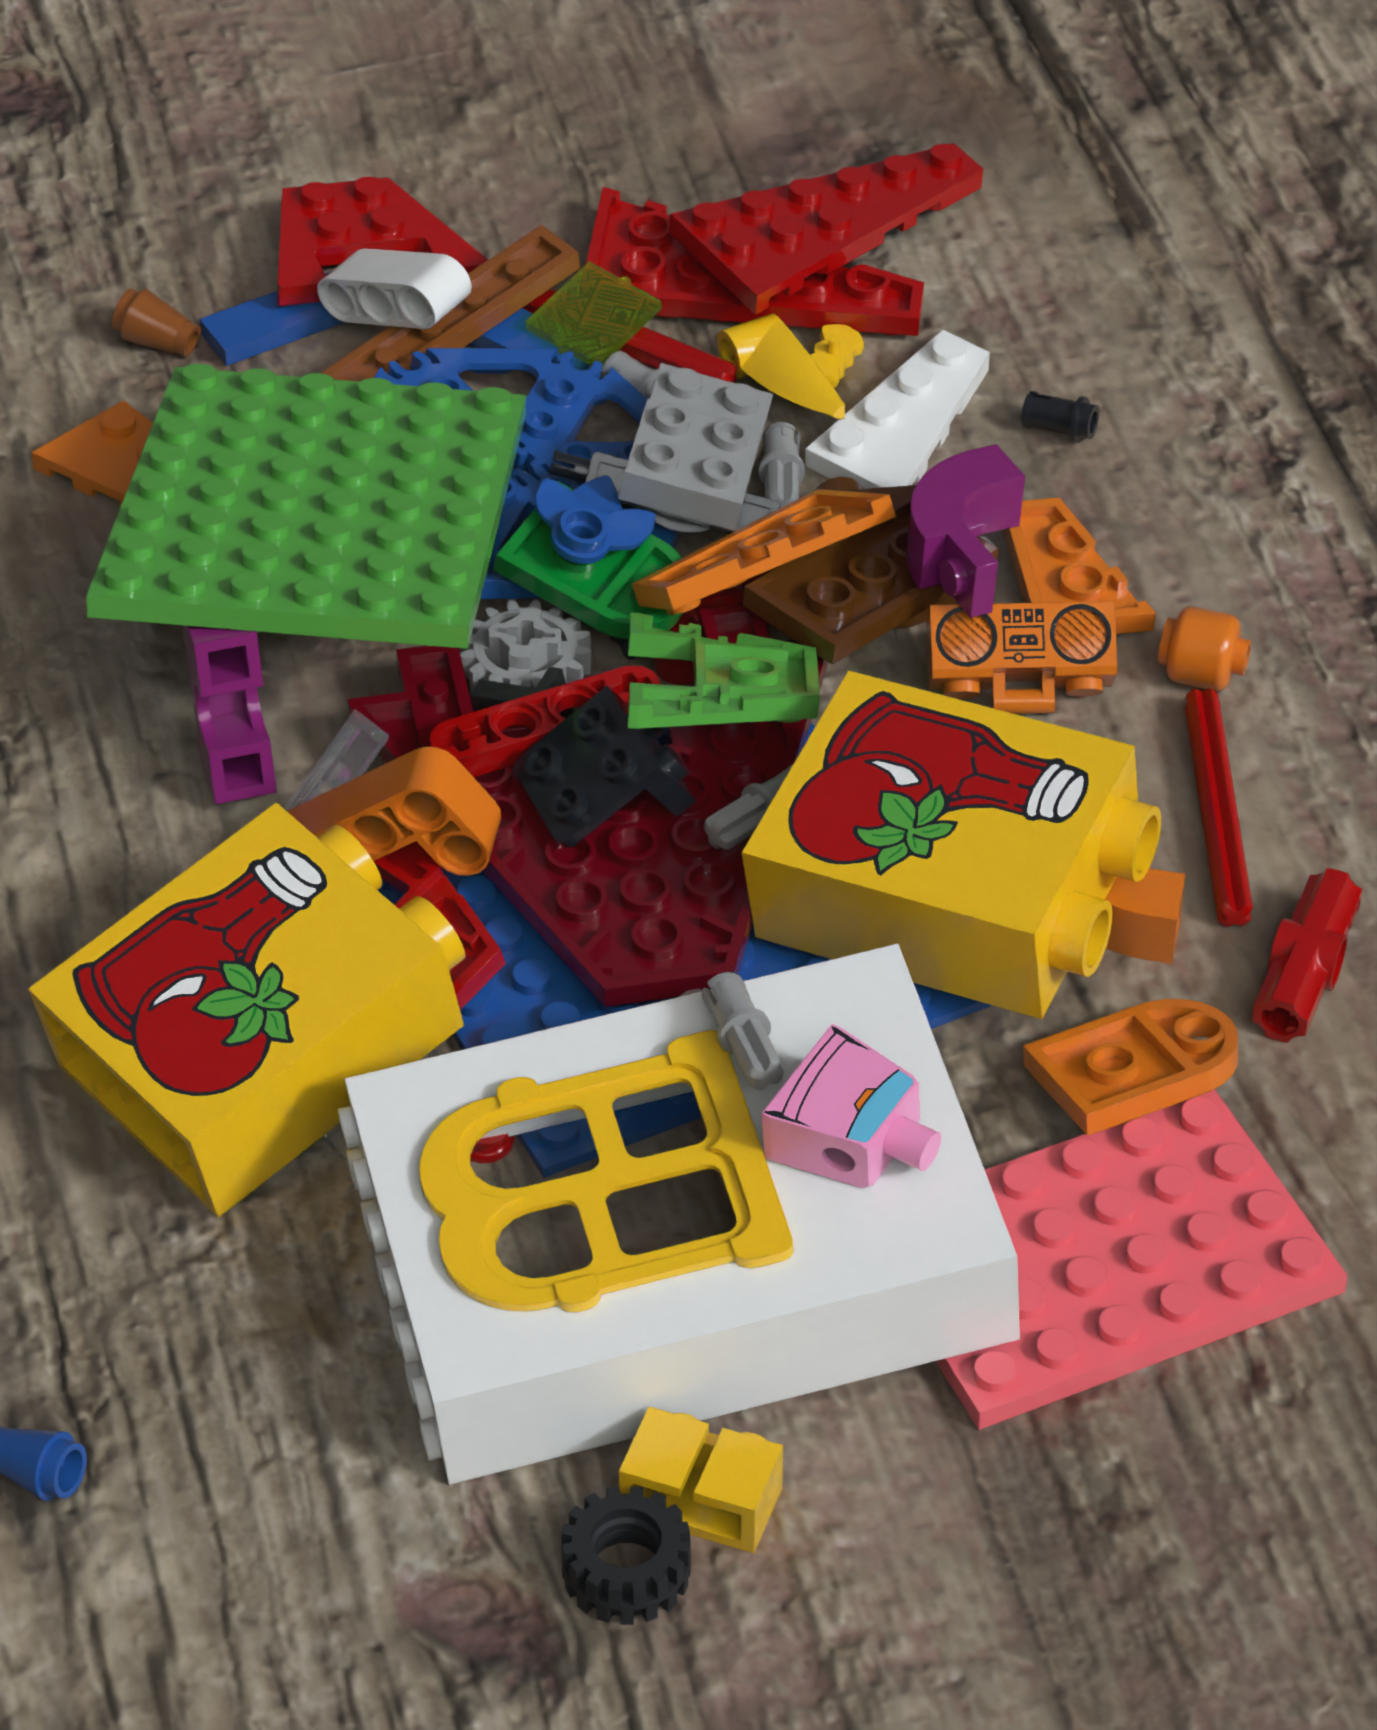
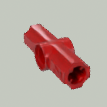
[1252,868,1363,1043]

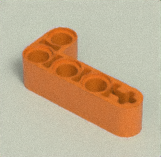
[287,747,501,876]

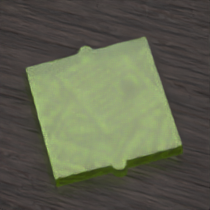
[525,261,662,366]

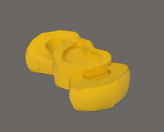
[810,324,864,388]

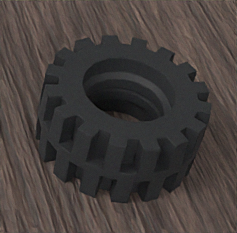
[561,1486,691,1625]

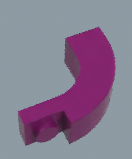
[906,444,1025,618]

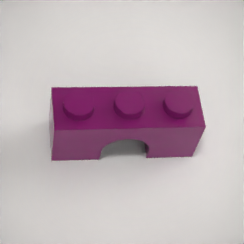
[183,625,277,804]

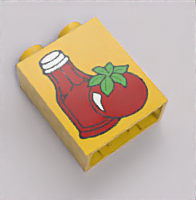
[742,670,1161,1019]
[28,802,465,1218]

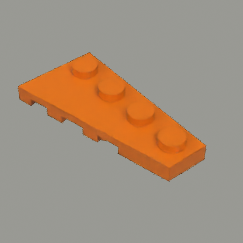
[31,400,153,507]
[632,489,896,615]

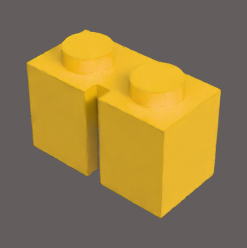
[619,1406,783,1554]

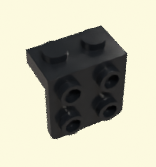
[513,685,696,848]

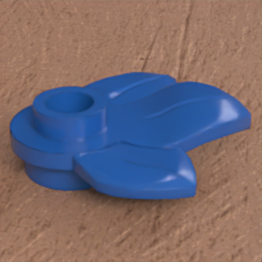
[535,475,656,564]

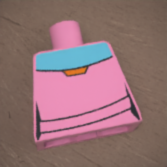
[761,1024,941,1188]

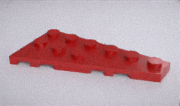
[669,143,984,315]
[580,187,924,336]

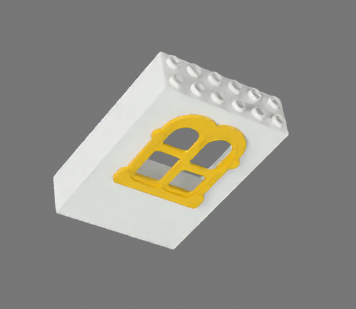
[337,944,1020,1485]

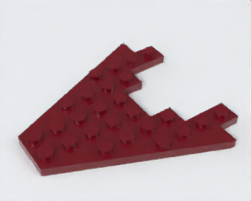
[347,604,828,1007]

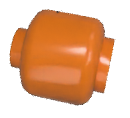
[1158,606,1252,692]

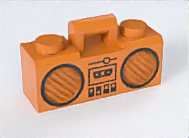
[926,601,1117,714]

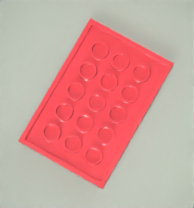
[935,1089,1348,1430]

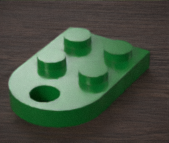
[493,481,683,639]

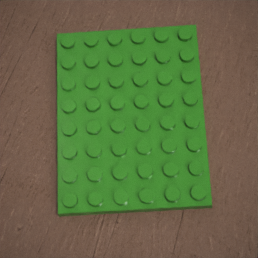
[86,364,526,649]

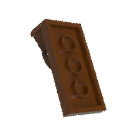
[742,492,999,665]

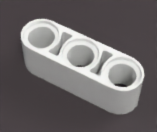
[317,248,472,329]

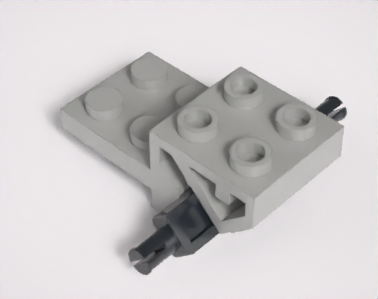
[549,363,781,534]

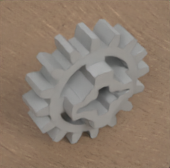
[460,599,592,692]

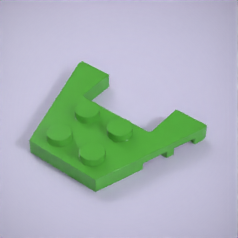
[628,613,820,729]

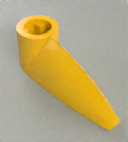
[717,314,845,419]

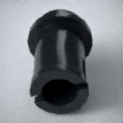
[1021,391,1099,443]

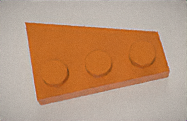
[1003,497,1156,634]

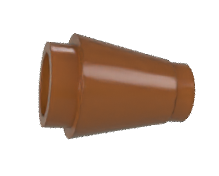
[112,288,201,357]

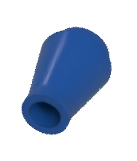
[0,1426,87,1501]

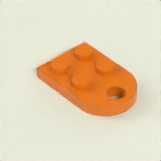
[1023,999,1239,1136]

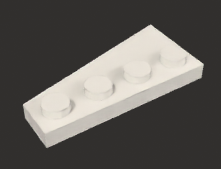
[805,330,990,489]

